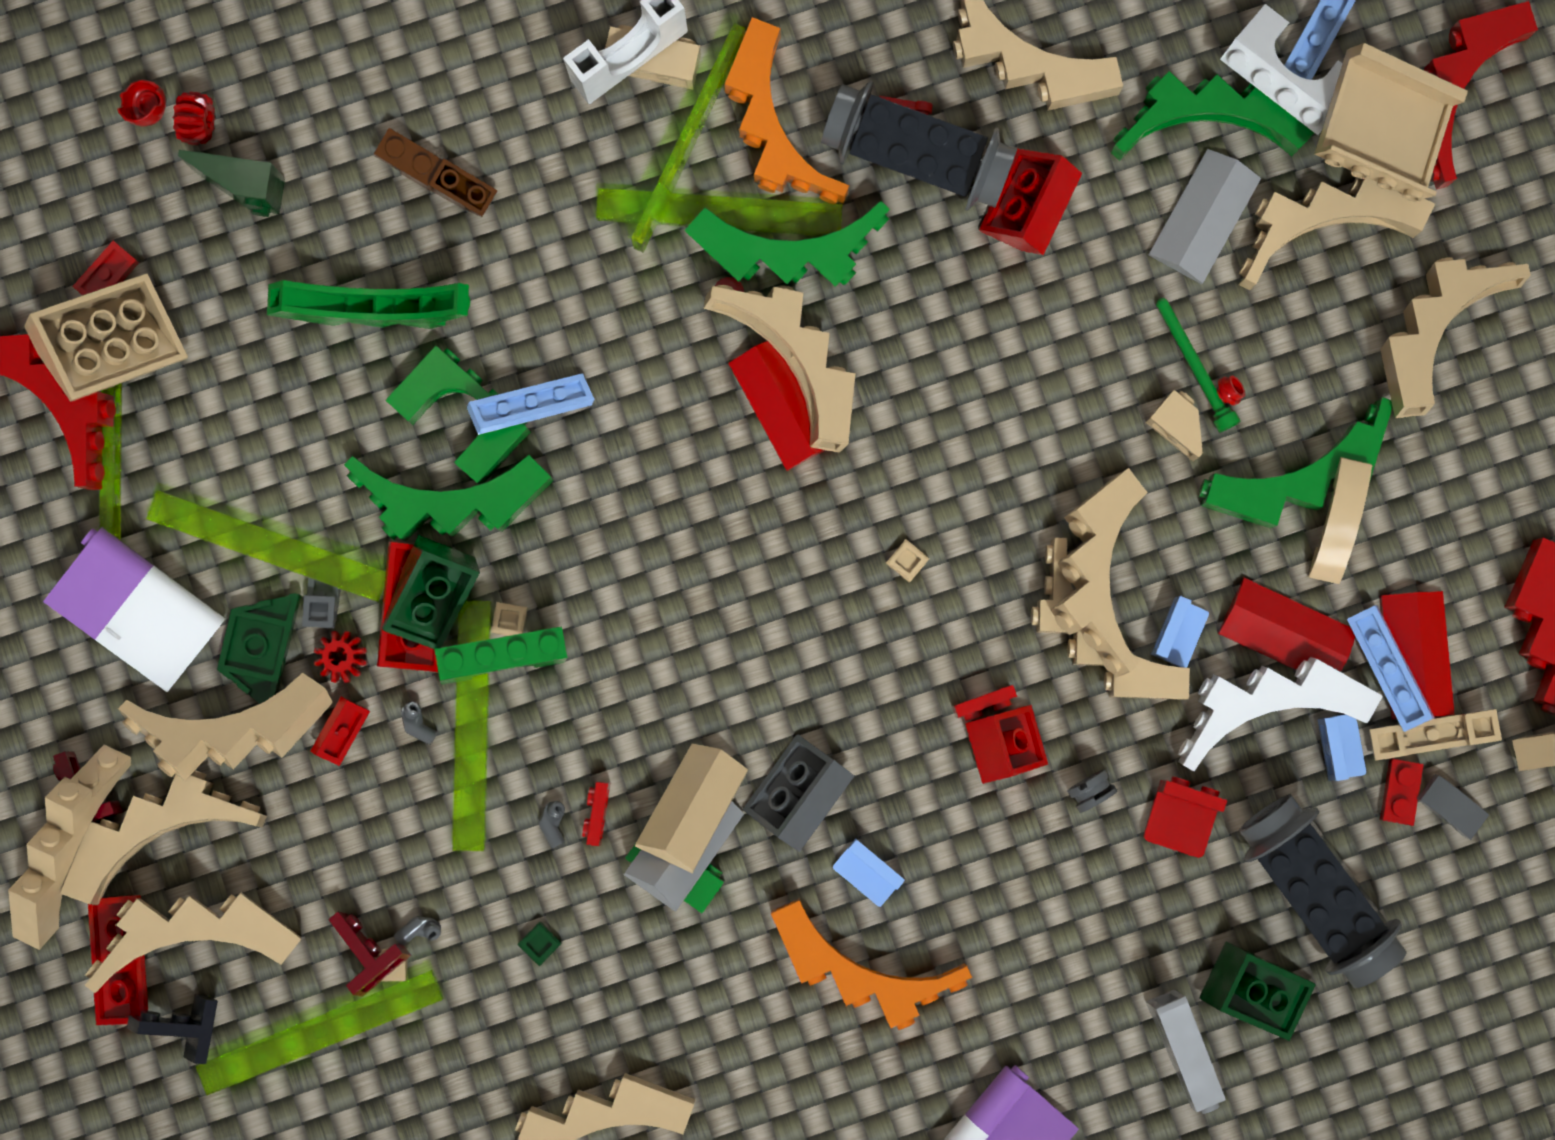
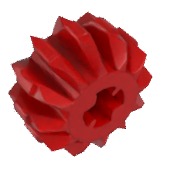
[172,91,216,145]
[314,631,368,683]

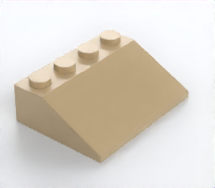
[24,274,188,401]

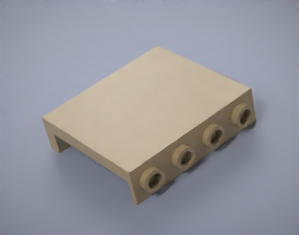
[1314,43,1468,202]

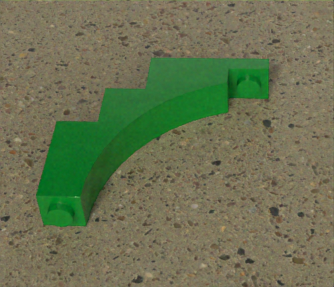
[1198,397,1393,529]

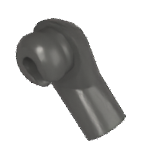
[401,701,438,745]
[539,801,565,849]
[394,916,441,946]

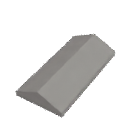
[1148,149,1261,285]
[624,801,744,912]

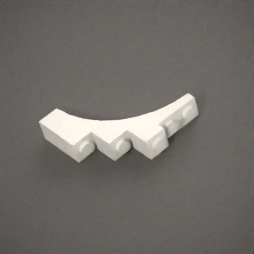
[1178,657,1383,771]

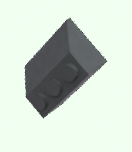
[742,734,855,852]

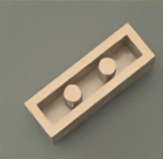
[605,25,701,90]

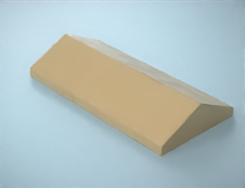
[635,744,748,874]

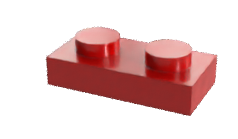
[72,241,139,296]
[952,685,1017,722]
[310,696,370,766]
[1380,759,1424,826]
[582,781,611,846]

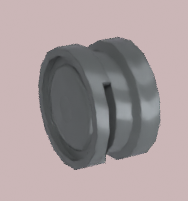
[1067,769,1118,813]

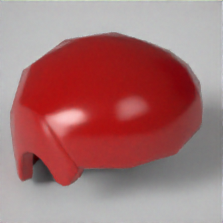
[117,79,166,127]

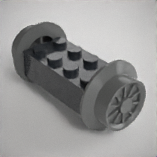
[821,81,1017,211]
[1239,794,1407,988]

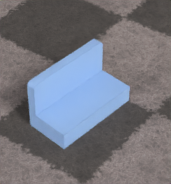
[1151,596,1209,668]
[1317,714,1366,781]
[833,838,905,907]

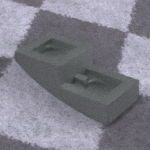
[302,566,343,628]
[1417,774,1489,840]

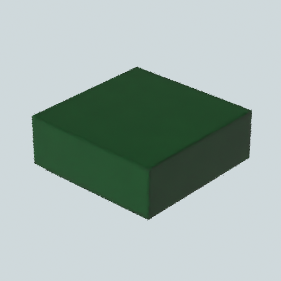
[517,921,562,967]

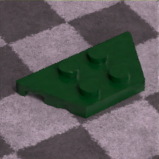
[217,593,301,704]

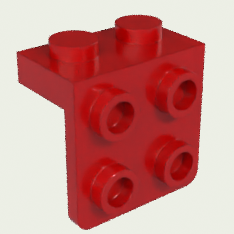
[1143,776,1227,858]

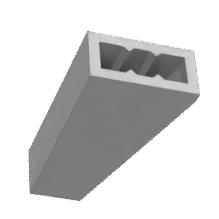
[1146,990,1226,1114]

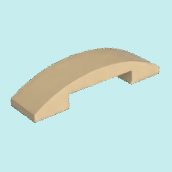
[1308,457,1372,584]
[1369,709,1502,761]

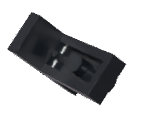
[127,994,218,1064]

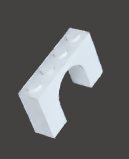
[563,0,688,104]
[1220,4,1342,135]

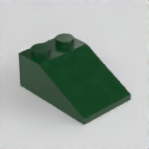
[178,150,285,217]
[382,535,480,649]
[1199,941,1316,1041]

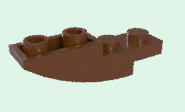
[373,128,498,217]

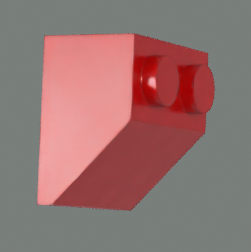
[965,705,1049,784]

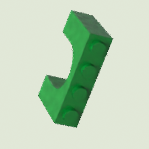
[385,346,531,485]
[434,626,568,685]

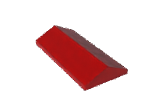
[728,341,826,471]
[377,542,438,672]
[1218,578,1356,672]
[1380,591,1455,720]
[88,895,148,1025]

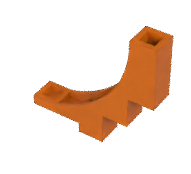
[725,17,849,204]
[771,899,972,1030]

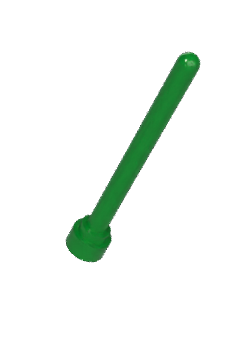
[1156,298,1241,433]

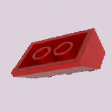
[979,149,1082,255]

